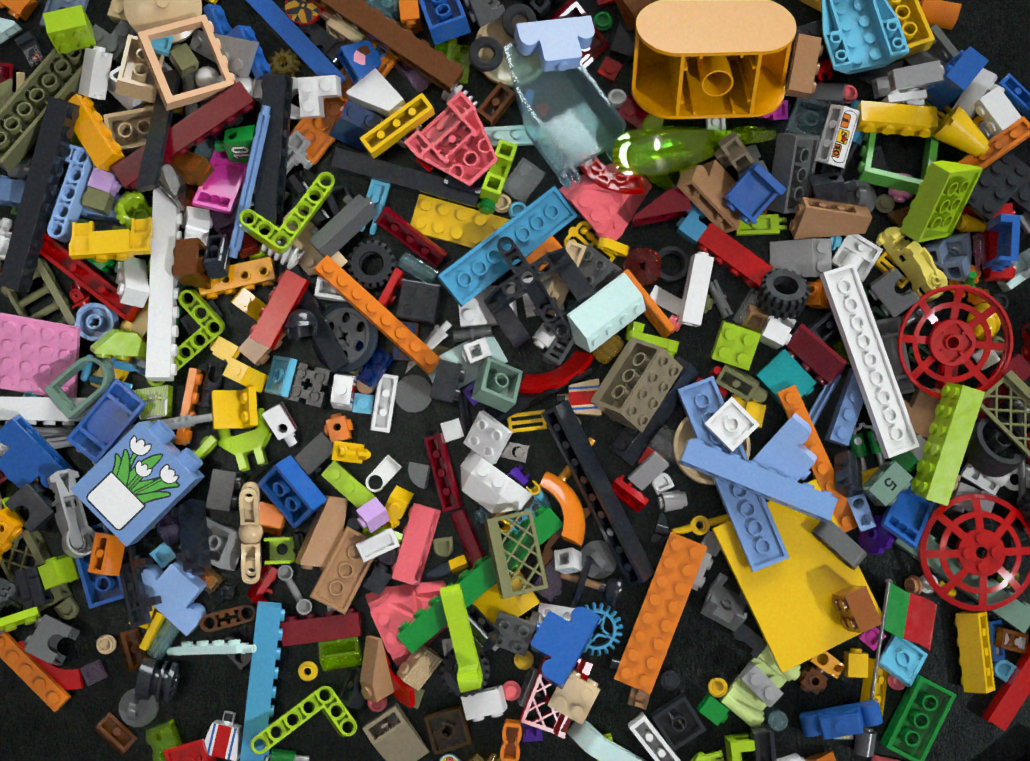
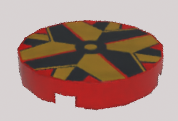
[285,0,322,26]

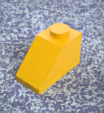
[222,358,268,393]

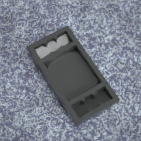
[875,316,915,394]

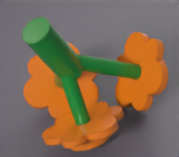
[949,265,989,306]

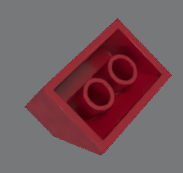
[784,323,847,387]

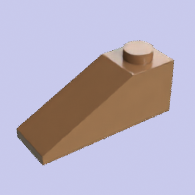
[360,635,394,703]

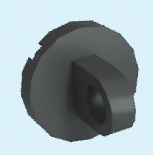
[846,180,877,212]
[581,540,617,579]
[119,688,159,727]

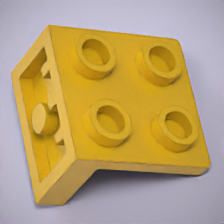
[211,387,258,429]

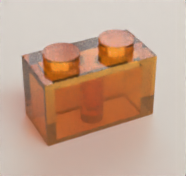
[168,152,215,187]

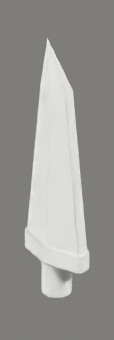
[406,320,452,372]

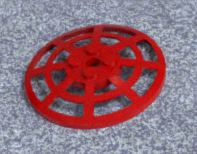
[897,285,1013,399]
[918,493,1030,612]

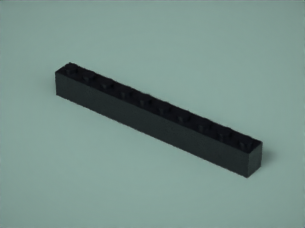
[0,96,80,292]
[541,400,655,587]

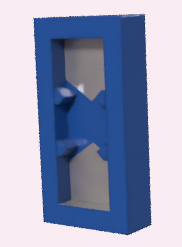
[988,619,1005,661]

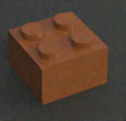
[832,585,883,633]

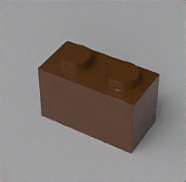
[476,81,515,127]

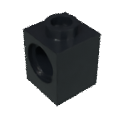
[362,561,392,595]

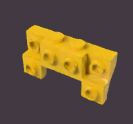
[69,217,153,262]

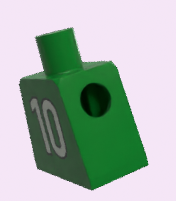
[215,125,256,163]

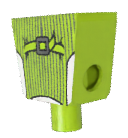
[132,385,173,421]

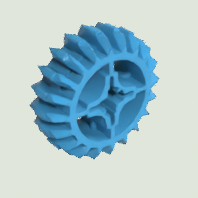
[583,602,623,656]

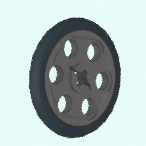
[312,302,378,373]

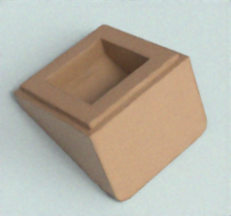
[742,304,768,332]

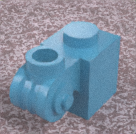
[676,202,708,245]

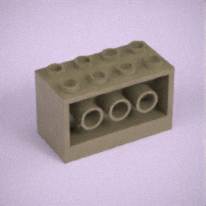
[590,337,683,432]

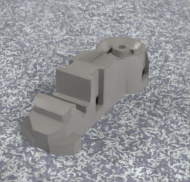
[47,469,95,558]

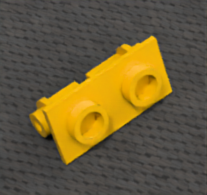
[331,441,371,464]

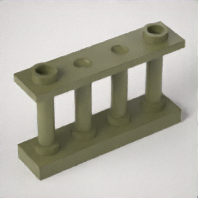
[0,258,77,326]

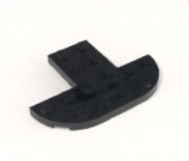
[948,139,1030,223]

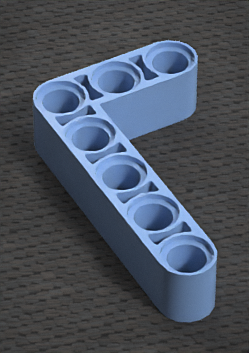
[47,144,96,242]

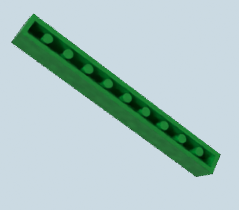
[396,505,564,654]

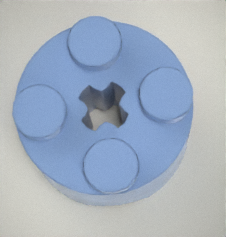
[75,303,121,342]

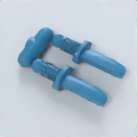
[80,354,138,389]

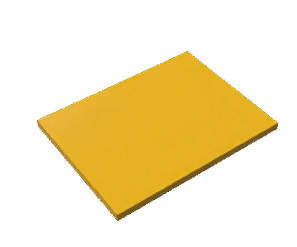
[712,479,882,673]

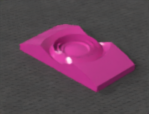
[192,150,248,214]

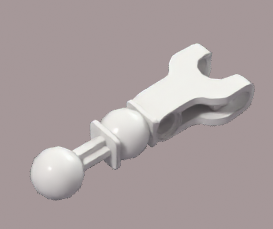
[195,66,302,120]

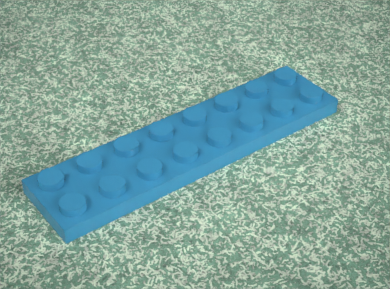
[437,186,578,307]

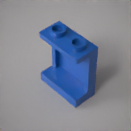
[723,163,787,225]
[985,213,1021,272]

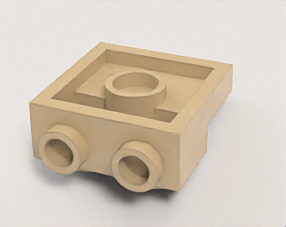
[547,670,601,725]

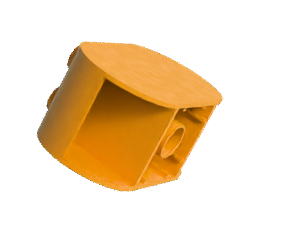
[631,0,796,119]

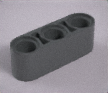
[811,520,867,570]

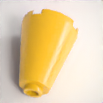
[933,106,989,157]

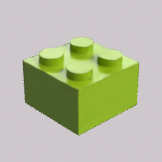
[43,5,96,54]
[710,320,761,371]

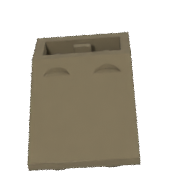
[362,703,430,761]

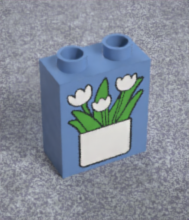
[70,419,205,547]

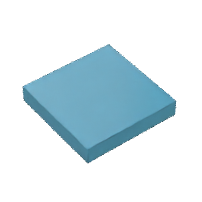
[264,355,298,397]
[879,634,928,687]

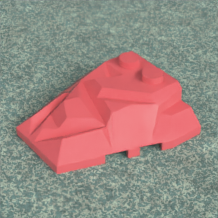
[404,90,498,186]
[558,157,652,241]
[365,580,448,666]

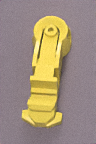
[876,227,948,302]

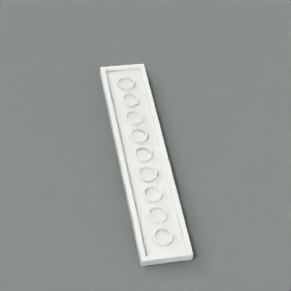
[819,263,920,459]

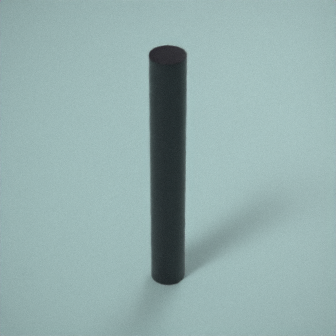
[569,556,593,608]

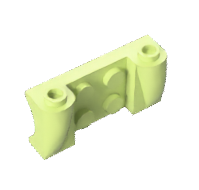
[719,645,801,726]

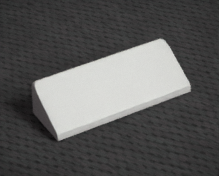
[370,373,398,433]

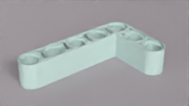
[567,720,646,761]

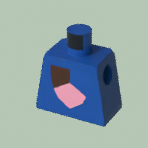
[337,40,386,85]

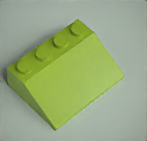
[900,161,983,243]

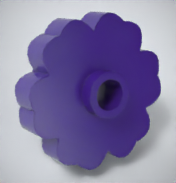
[858,515,894,555]

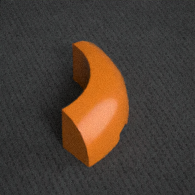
[539,472,585,546]

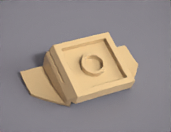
[283,207,348,276]

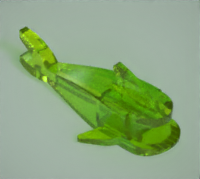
[612,114,777,190]

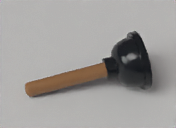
[560,573,624,607]

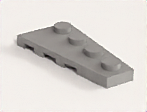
[189,30,259,78]

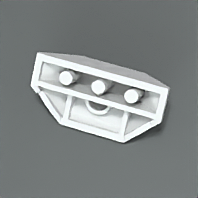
[460,450,532,514]

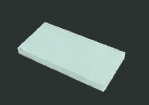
[428,335,508,389]

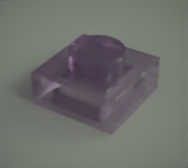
[80,659,108,686]

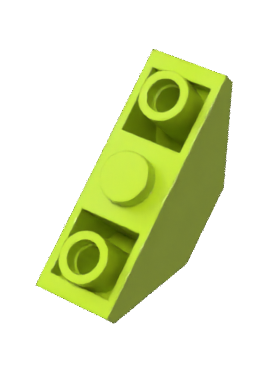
[90,328,147,360]

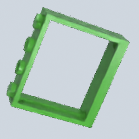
[857,123,941,195]

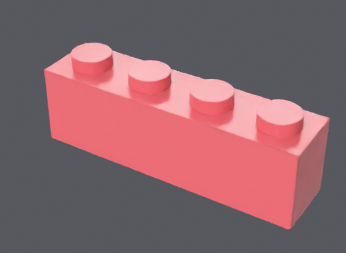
[392,503,441,585]

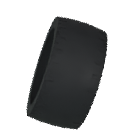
[965,416,1028,478]

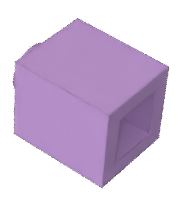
[87,167,121,197]
[356,497,390,533]

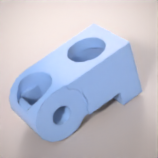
[847,493,876,532]

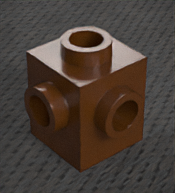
[796,664,828,695]

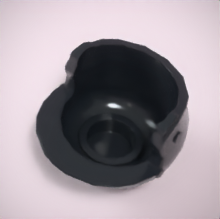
[284,309,318,340]

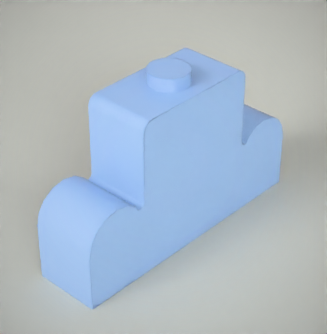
[514,16,595,72]
[751,413,817,482]
[141,561,207,636]

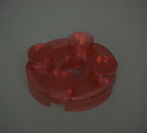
[623,247,662,286]

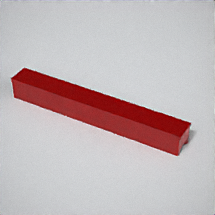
[12,230,143,323]
[981,643,1030,731]

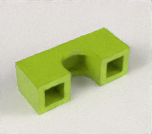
[480,139,518,204]
[321,460,379,509]

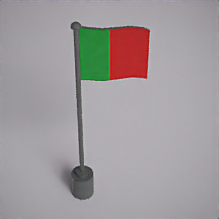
[853,578,937,757]

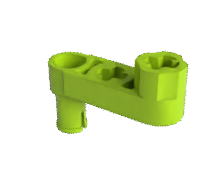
[624,321,679,358]

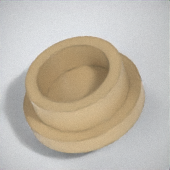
[495,194,512,213]
[96,634,116,654]

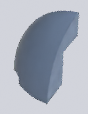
[922,232,972,281]

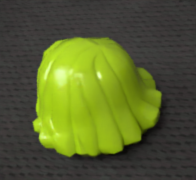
[114,191,153,229]

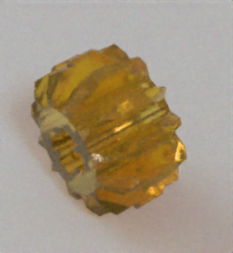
[269,48,301,77]
[592,334,624,364]

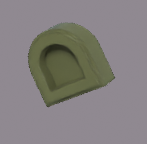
[433,536,454,557]
[54,596,79,620]

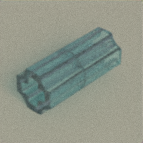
[397,252,439,284]
[147,619,180,660]

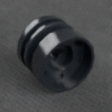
[134,657,179,704]

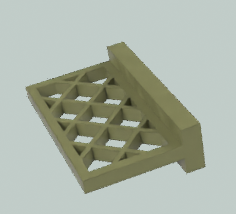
[980,370,1030,459]
[484,510,548,599]
[0,529,72,612]

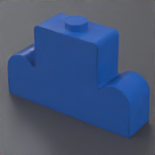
[0,414,74,489]
[531,607,600,689]
[799,699,883,740]

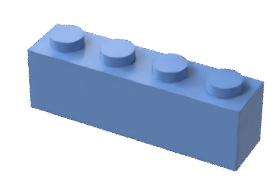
[825,368,864,446]

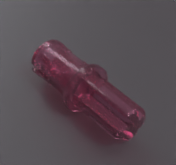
[972,233,988,271]

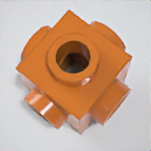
[805,279,830,310]
[324,413,353,443]

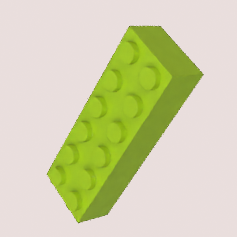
[910,382,985,506]

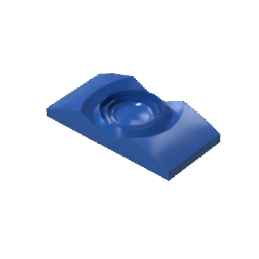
[66,378,147,464]
[881,474,935,549]

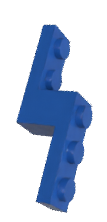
[203,4,272,80]

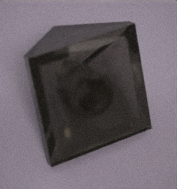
[158,164,186,212]

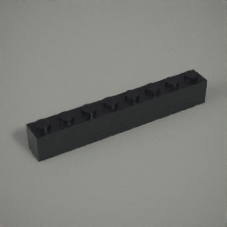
[252,74,293,230]

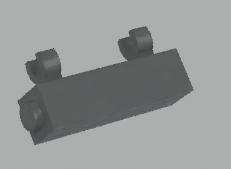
[308,194,378,258]

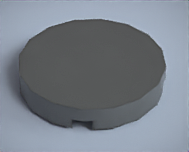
[395,375,432,413]

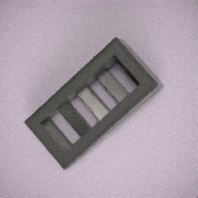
[542,326,574,368]

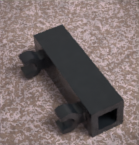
[171,498,212,576]

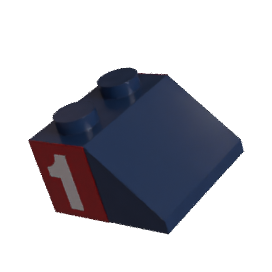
[329,100,383,152]

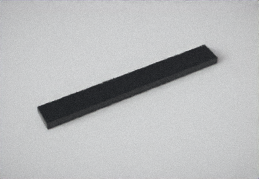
[136,69,181,193]

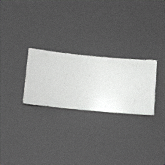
[650,285,682,315]

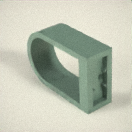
[44,357,115,419]

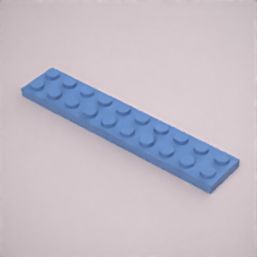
[677,376,789,572]

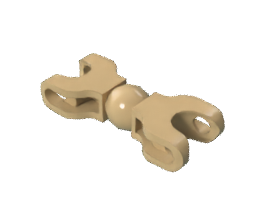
[238,482,263,584]

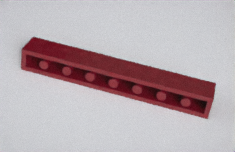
[111,81,256,189]

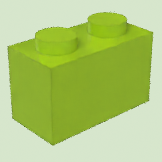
[38,554,80,590]

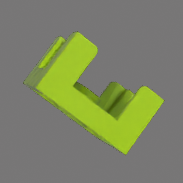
[724,733,755,761]

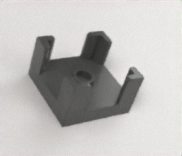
[701,573,747,632]

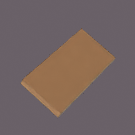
[309,526,374,615]

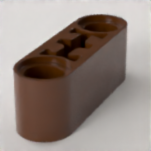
[200,603,257,632]

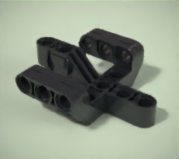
[484,237,595,348]

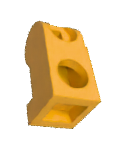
[809,651,846,679]

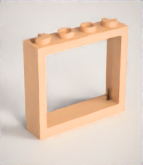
[138,15,236,111]

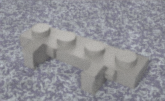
[253,130,314,199]

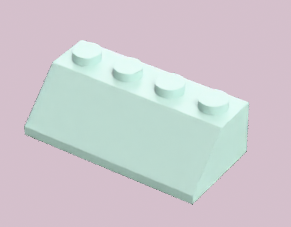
[567,273,646,353]

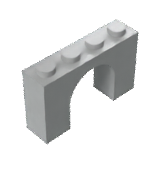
[872,60,944,99]

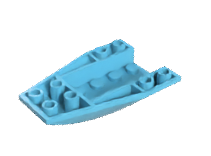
[821,0,909,75]

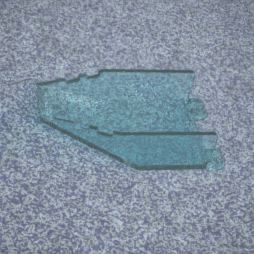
[503,41,627,188]

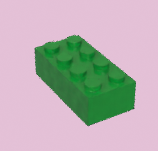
[880,674,956,761]

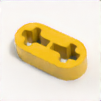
[597,237,630,257]

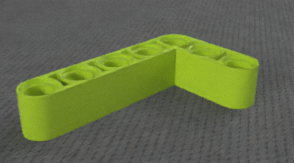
[239,172,335,254]
[147,288,225,387]
[440,584,483,693]
[249,686,357,754]

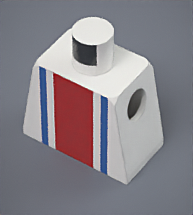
[330,372,358,411]
[262,402,299,447]
[205,711,243,761]

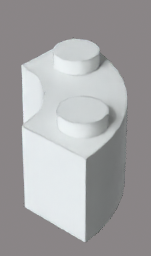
[182,206,213,246]

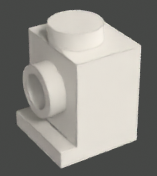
[462,337,492,365]

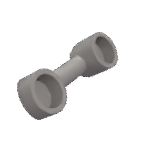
[277,565,312,615]

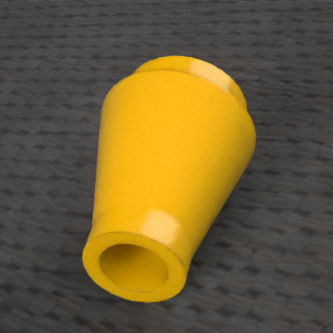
[955,214,986,232]

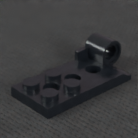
[265,6,344,70]

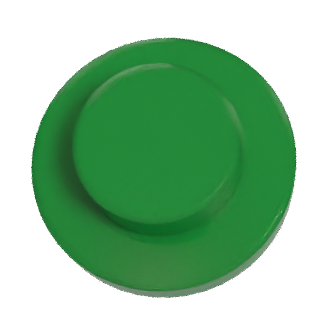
[593,12,612,31]
[477,198,495,215]

